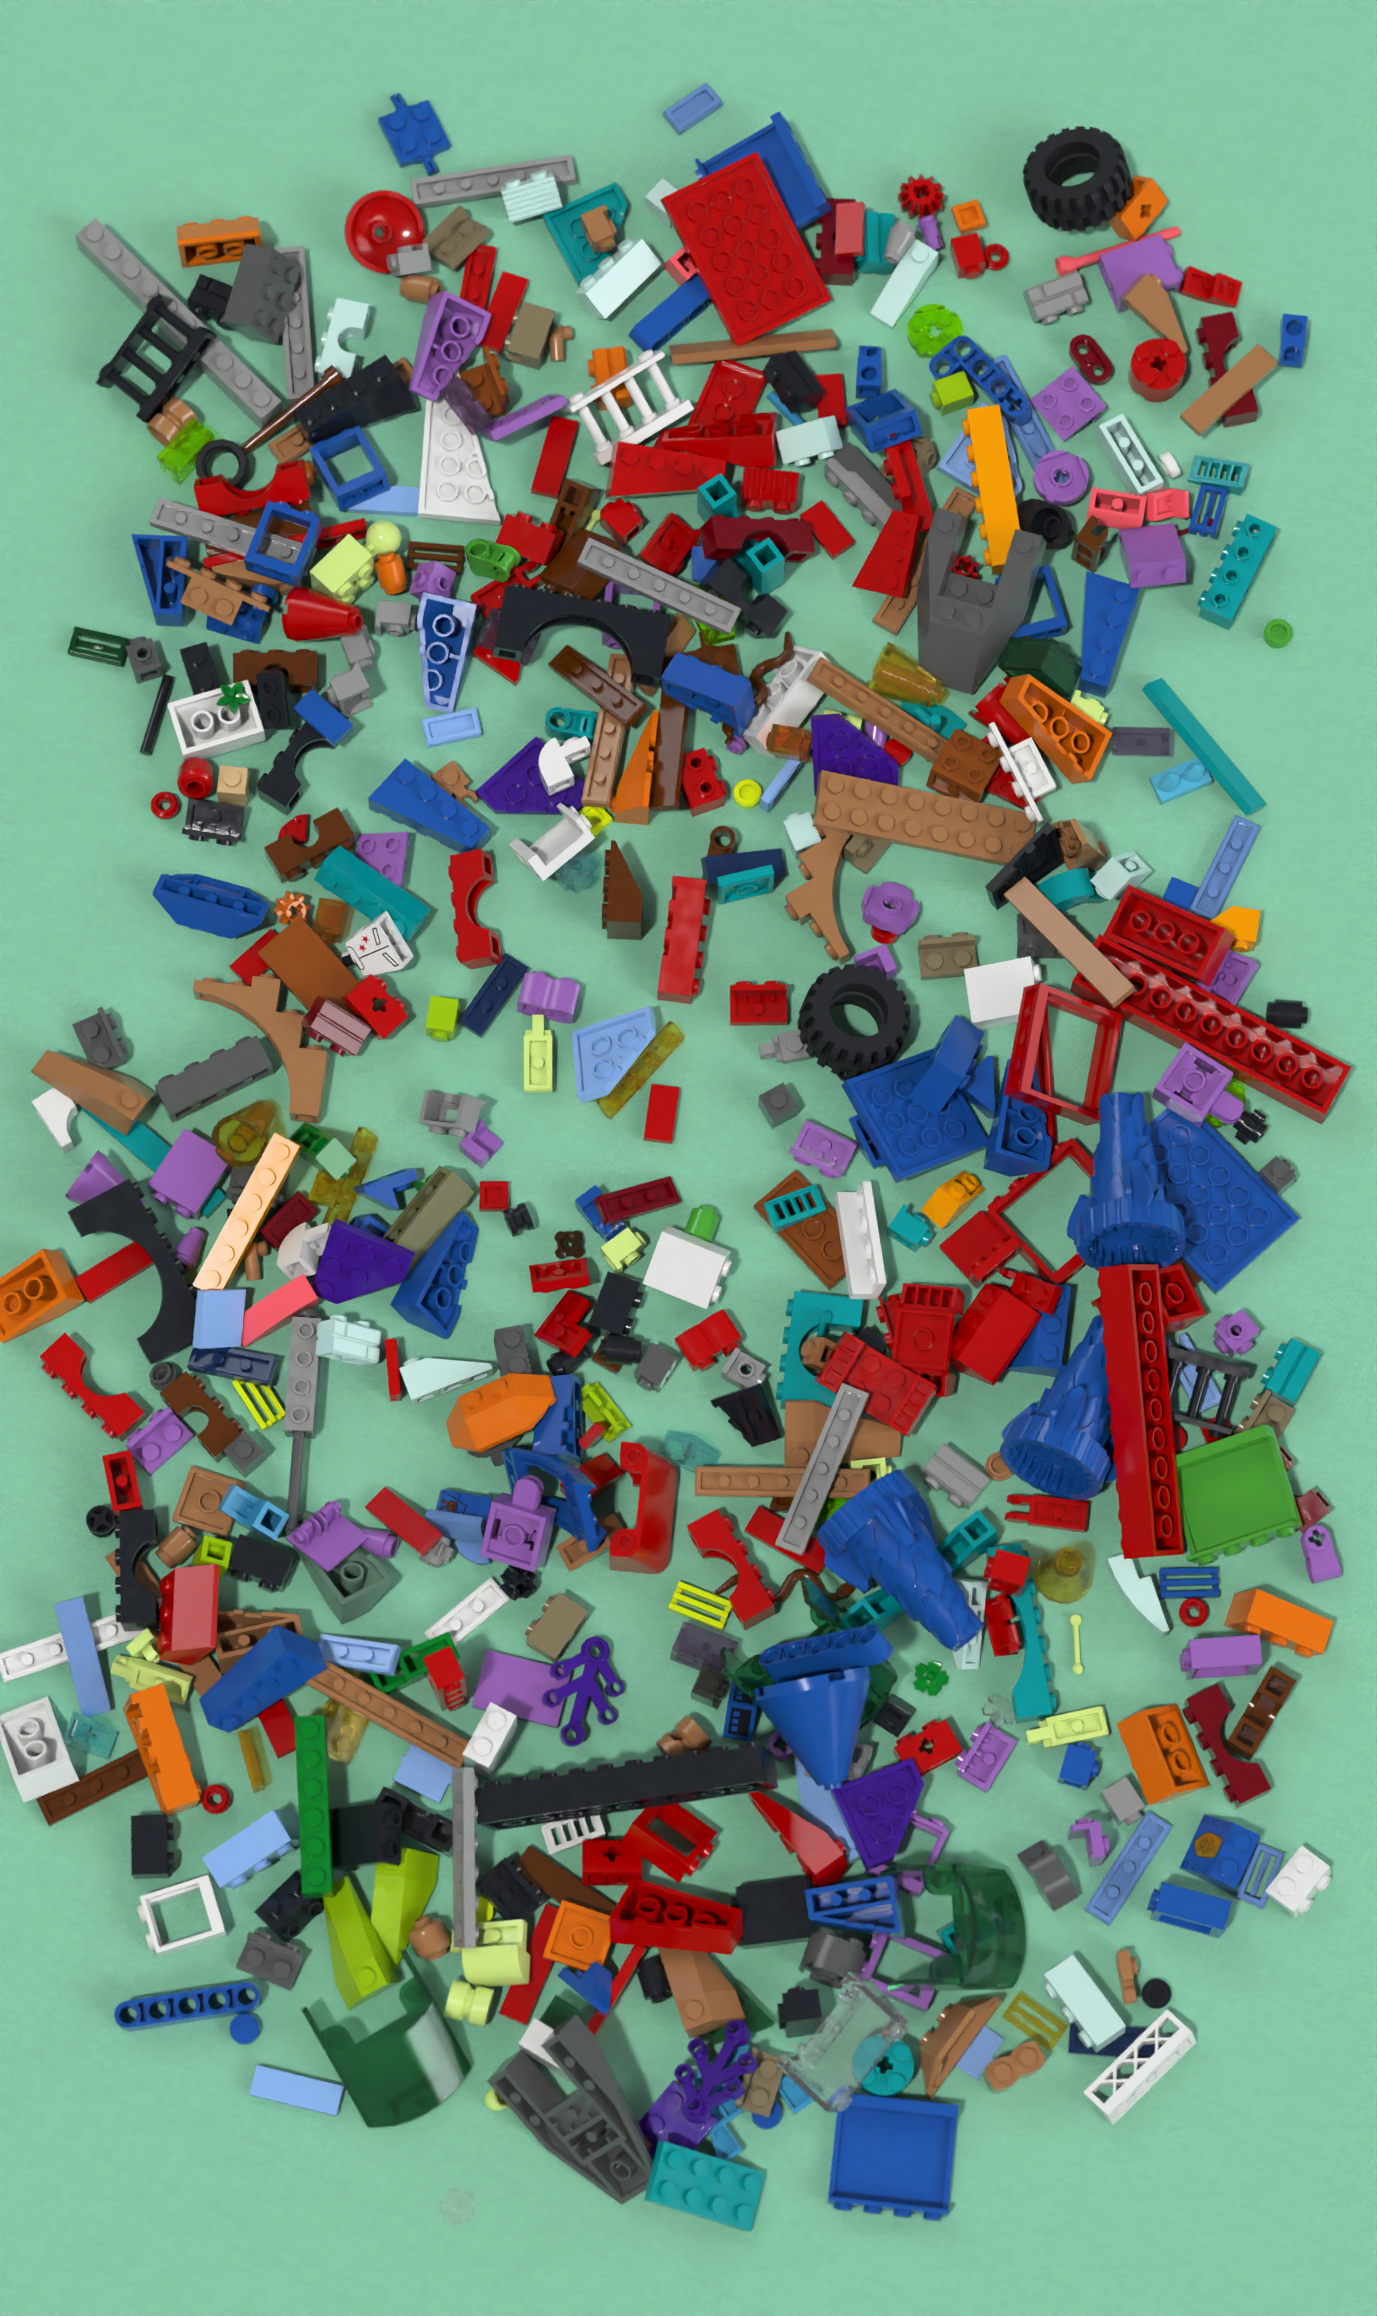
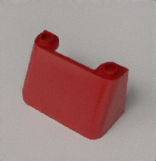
[609,1442,678,1574]

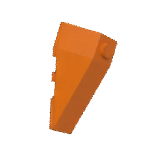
[610,710,659,825]

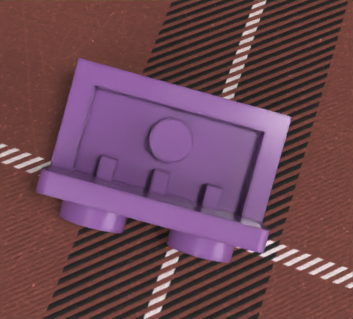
[1196,948,1259,1005]
[789,1119,858,1179]
[955,1721,1017,1793]
[1067,1818,1109,1867]

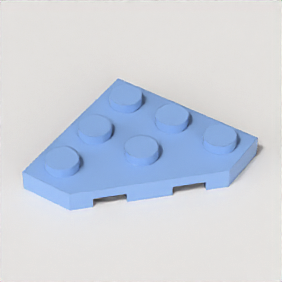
[937,402,1022,501]
[571,1006,656,1103]

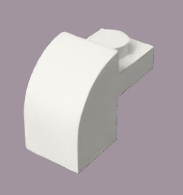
[539,736,591,796]
[276,1222,331,1281]

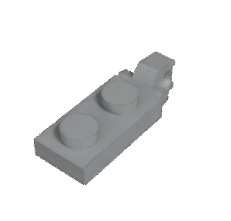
[759,1030,816,1064]

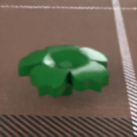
[913,1660,949,1697]

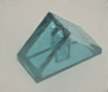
[658,1430,721,1473]
[63,1711,119,1760]

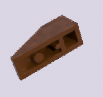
[549,478,601,554]

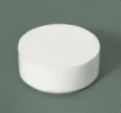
[1158,450,1181,479]

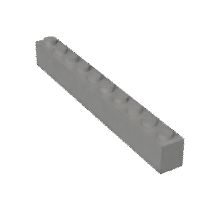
[75,218,283,429]

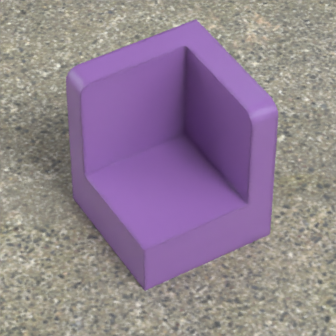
[853,944,897,980]
[459,1119,503,1169]

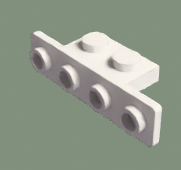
[986,722,1056,828]

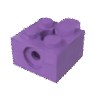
[1152,1042,1243,1128]
[480,1475,557,1572]

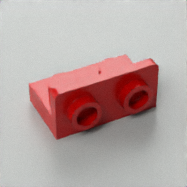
[529,1258,590,1293]

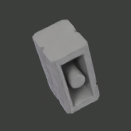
[1023,271,1089,325]
[922,1443,990,1510]

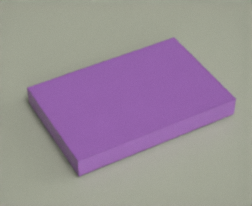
[480,393,568,441]
[472,1650,572,1728]

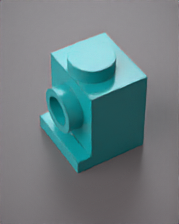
[887,1204,934,1253]

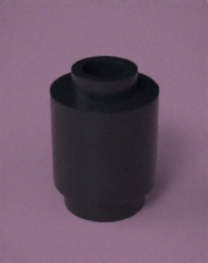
[1266,999,1308,1029]
[599,1334,642,1366]
[637,1957,672,2004]

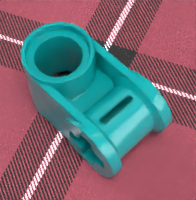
[545,707,598,745]

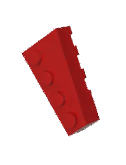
[609,1877,743,1955]

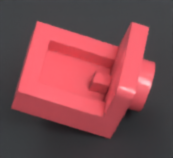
[1146,487,1189,521]

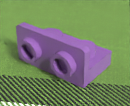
[126,1407,194,1476]

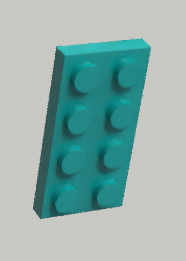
[644,2141,765,2232]

